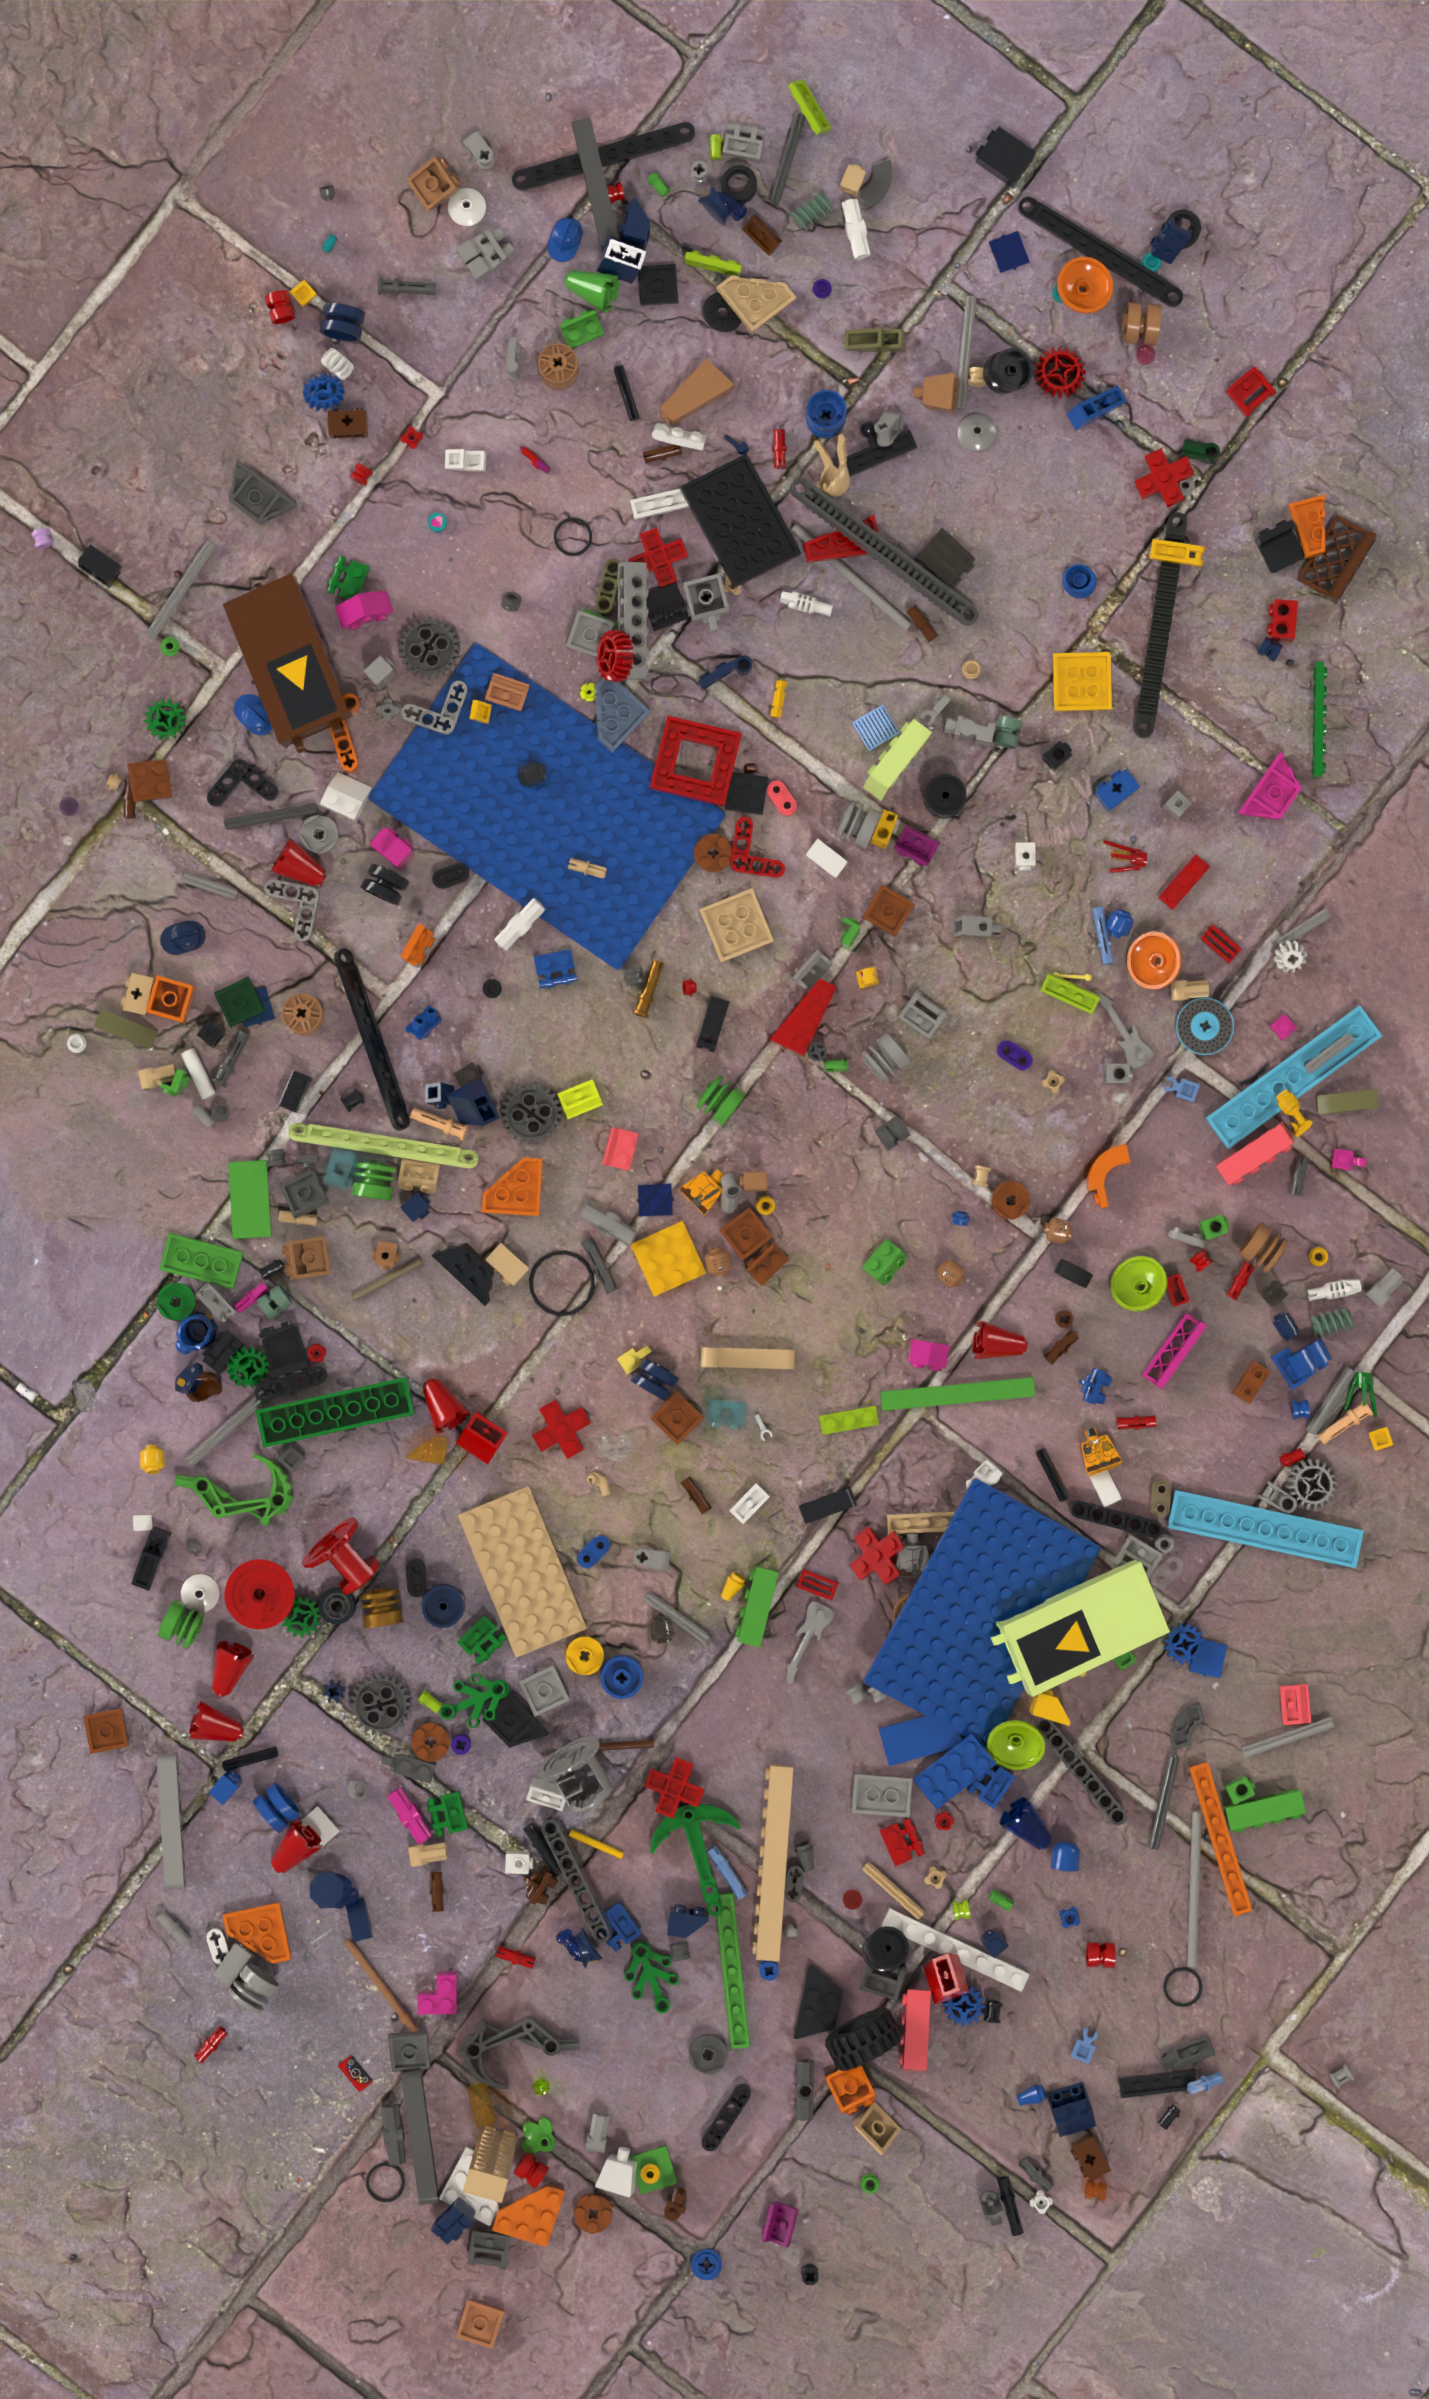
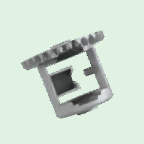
[537,1736,613,1813]

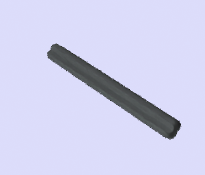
[769,114,805,206]
[224,803,318,830]
[1148,1755,1179,1850]

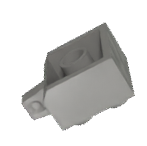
[683,573,729,633]

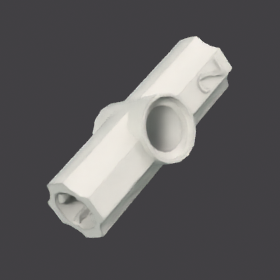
[841,199,870,260]
[494,898,546,951]

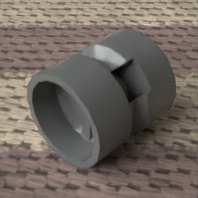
[875,1115,910,1151]

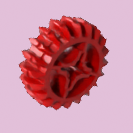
[1034,346,1086,399]
[596,630,634,682]

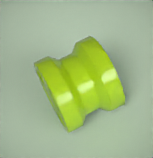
[952,1899,970,1921]

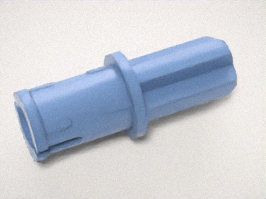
[1187,2072,1223,2094]

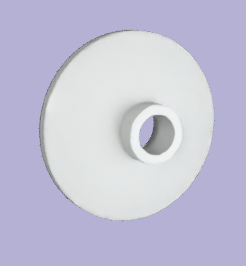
[448,188,486,226]
[181,1574,220,1613]

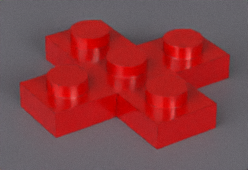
[1134,448,1195,508]
[628,527,688,588]
[532,1400,591,1459]
[849,1527,906,1585]
[644,1757,705,1819]

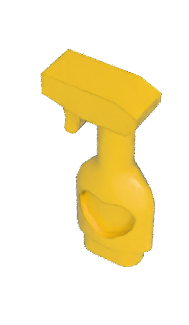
[1276,1089,1313,1138]

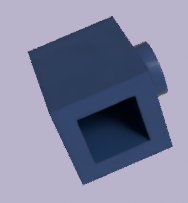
[425,1082,454,1109]
[400,1192,431,1222]
[980,1928,1009,1958]

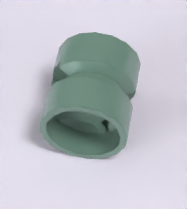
[992,716,1023,749]
[256,1284,293,1320]

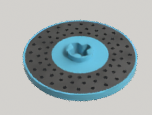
[1176,998,1234,1055]

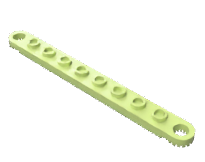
[288,1122,478,1168]

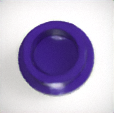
[813,279,832,299]

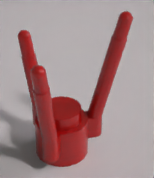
[1103,840,1147,873]

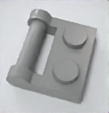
[506,337,522,381]
[898,990,948,1040]
[1112,1534,1163,1579]

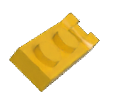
[1149,539,1205,567]

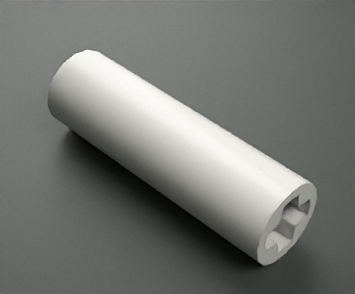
[181,1048,216,1100]

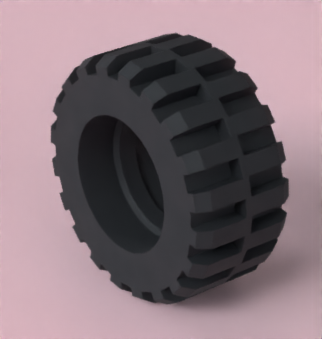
[825,2007,902,2071]

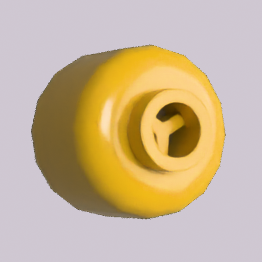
[139,1445,165,1474]

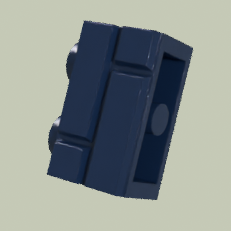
[431,2197,476,2244]

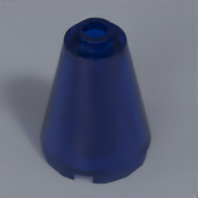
[999,1797,1052,1850]

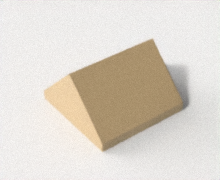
[853,2102,901,2155]

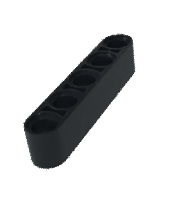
[1069,1500,1163,1538]

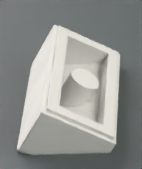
[806,839,848,878]
[526,1778,566,1812]

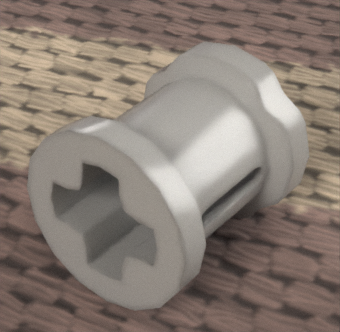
[691,161,708,183]
[1329,2065,1355,2089]

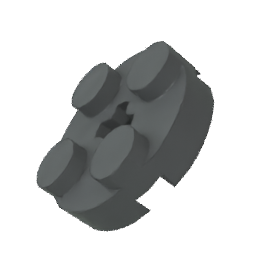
[689,2034,728,2074]

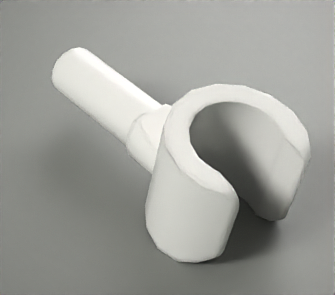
[755,1414,772,1441]

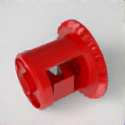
[302,1517,380,1595]
[224,1559,295,1630]

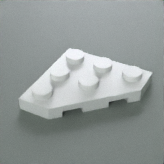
[439,2146,499,2226]

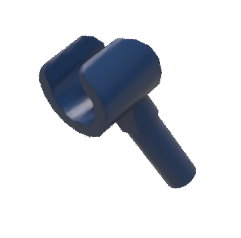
[724,435,749,455]

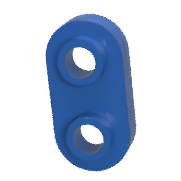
[577,1535,610,1568]

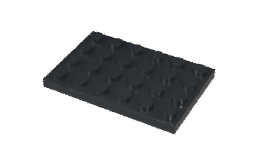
[679,454,801,589]

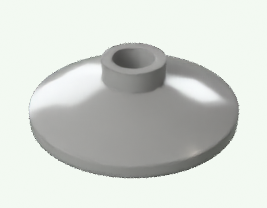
[958,413,996,452]

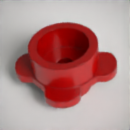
[400,426,423,449]

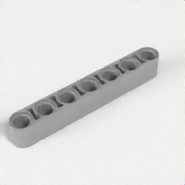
[157,1754,186,1889]

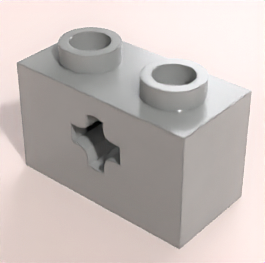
[364,656,396,691]

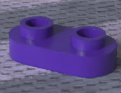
[997,1040,1032,1070]

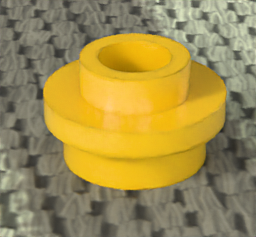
[756,1196,775,1215]
[1309,1247,1328,1266]
[641,2164,660,2184]

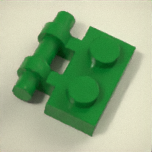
[326,556,370,600]
[457,1615,507,1665]
[427,1791,468,1837]

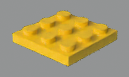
[1052,652,1112,712]
[631,1221,706,1297]

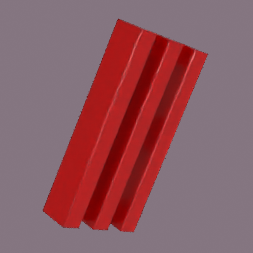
[1200,924,1242,964]
[796,1569,839,1601]

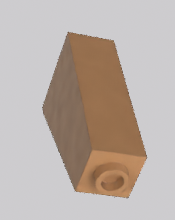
[659,359,734,426]

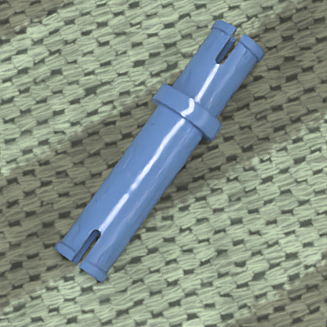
[1092,907,1115,965]
[706,1845,748,1900]

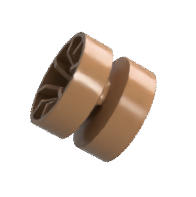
[1122,302,1161,346]

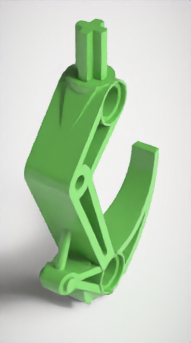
[175,1454,294,1526]

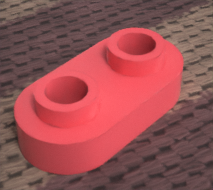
[767,781,797,816]

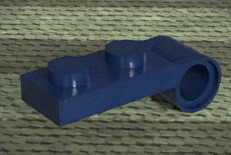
[698,655,752,691]

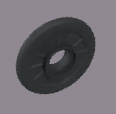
[703,292,742,332]

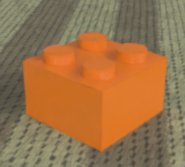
[146,975,196,1024]

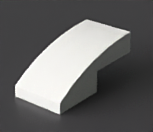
[445,449,486,472]
[1089,1470,1122,1507]

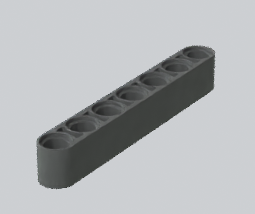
[572,117,619,252]
[1035,1717,1127,1825]
[542,1818,613,1943]
[401,2069,439,2205]

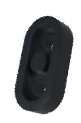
[432,863,470,889]
[406,1558,427,1597]

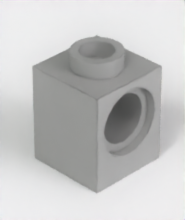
[1162,791,1192,820]
[1104,1064,1133,1084]

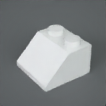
[320,772,372,823]

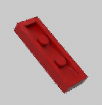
[1158,854,1210,910]

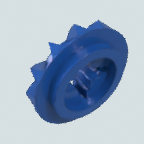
[691,2248,722,2280]

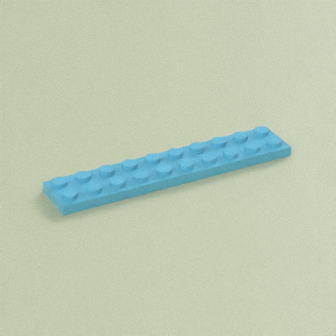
[1205,1005,1382,1149]
[1167,1490,1364,1568]

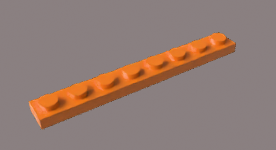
[1189,1762,1252,1916]

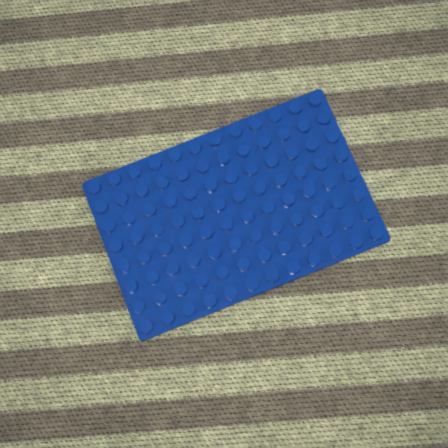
[864,1478,1101,1748]

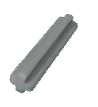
[182,872,238,899]
[1278,909,1330,945]
[1304,1033,1354,1074]

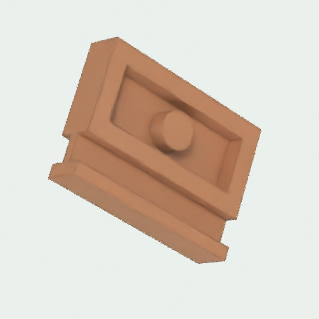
[485,673,530,712]

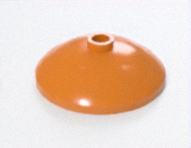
[1057,257,1113,314]
[1127,932,1182,989]

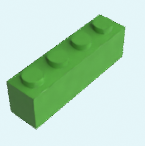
[735,1566,779,1647]
[1223,1788,1306,1833]

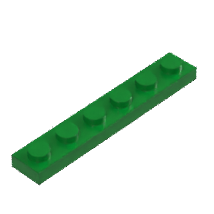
[1312,662,1327,779]

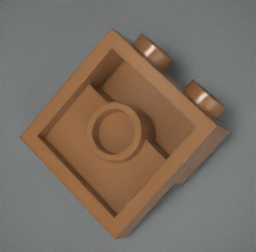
[406,156,461,211]
[282,1236,331,1280]

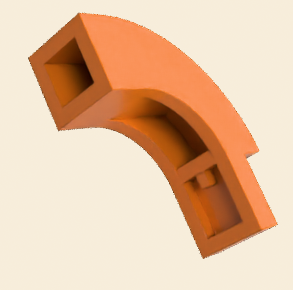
[1087,1144,1131,1209]

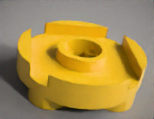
[566,1636,604,1675]

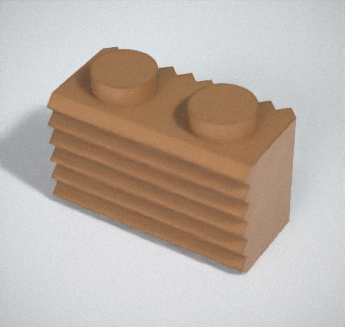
[739,1171,767,1192]

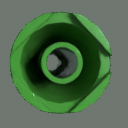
[565,270,620,313]

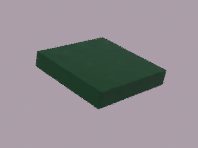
[214,977,265,1028]

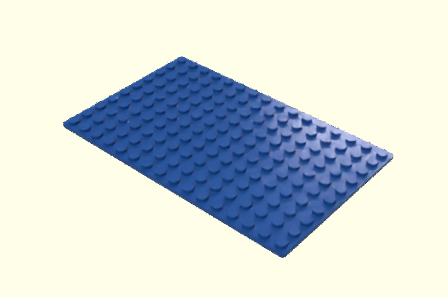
[368,643,725,970]

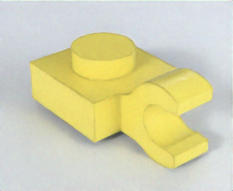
[617,1345,652,1375]

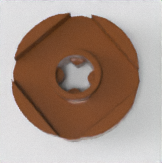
[693,834,732,872]
[991,1181,1030,1220]
[411,1722,450,1762]
[574,2193,613,2234]

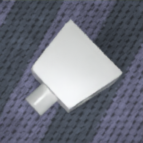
[595,2147,637,2198]

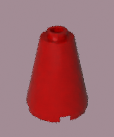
[271,838,326,887]
[972,1321,1028,1359]
[422,1378,470,1434]
[212,1641,254,1697]
[188,1701,244,1742]
[271,1820,323,1873]

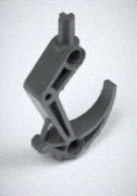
[459,2016,580,2089]

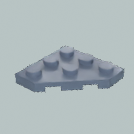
[595,678,651,753]

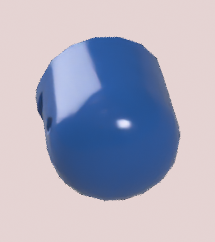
[1051,1841,1080,1872]

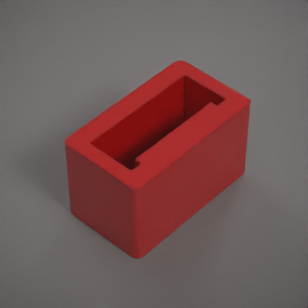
[1166,1274,1190,1307]

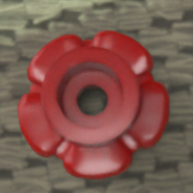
[682,978,697,997]
[307,1343,326,1362]
[935,1812,954,1831]

